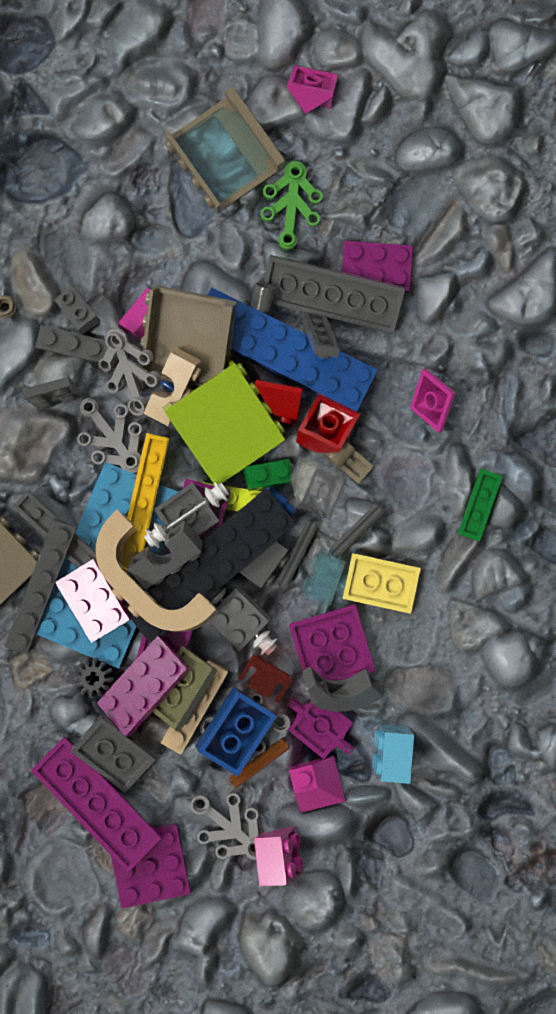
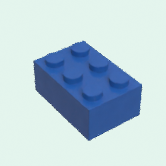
[195,686,277,776]

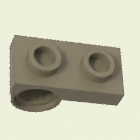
[323,441,374,484]

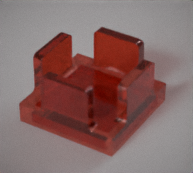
[238,653,293,703]

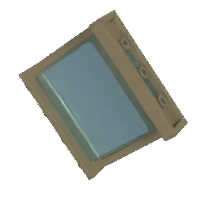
[164,86,285,213]

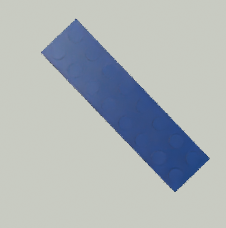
[207,287,377,412]

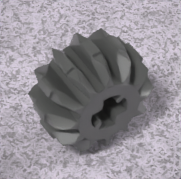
[74,658,114,698]

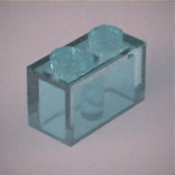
[301,552,346,606]

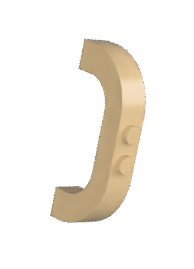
[96,510,219,632]

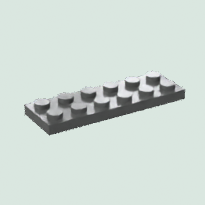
[264,255,405,333]

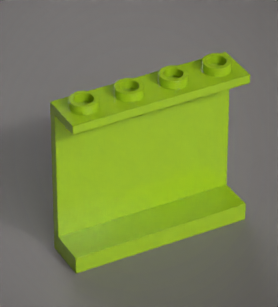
[162,360,285,485]

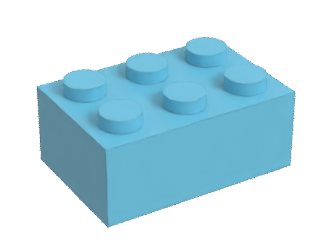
[372,724,414,784]

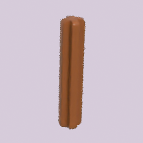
[229,738,290,788]

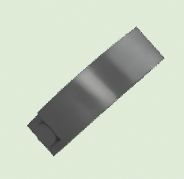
[303,667,383,712]

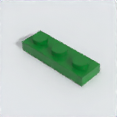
[457,469,503,542]

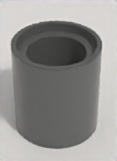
[250,282,275,311]

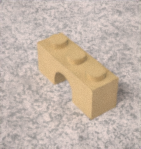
[143,348,201,426]

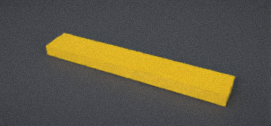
[121,433,170,573]

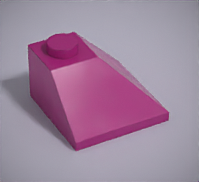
[289,755,345,813]

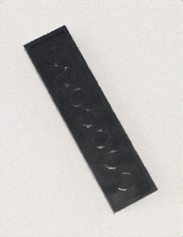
[125,488,296,643]

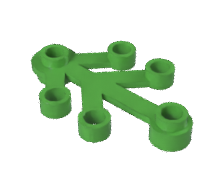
[261,161,322,251]

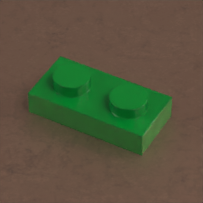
[243,459,294,491]

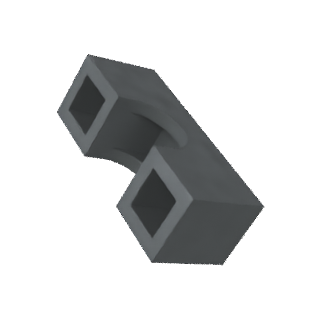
[128,521,203,590]

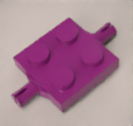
[287,697,354,759]

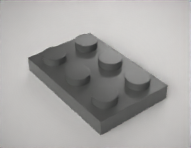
[21,377,81,410]
[71,715,156,793]

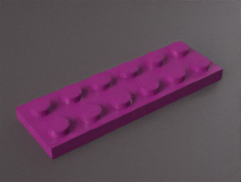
[31,737,163,873]

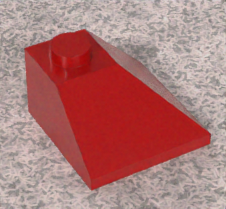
[255,380,302,424]
[296,394,360,453]

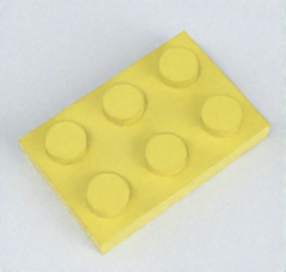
[342,553,421,614]

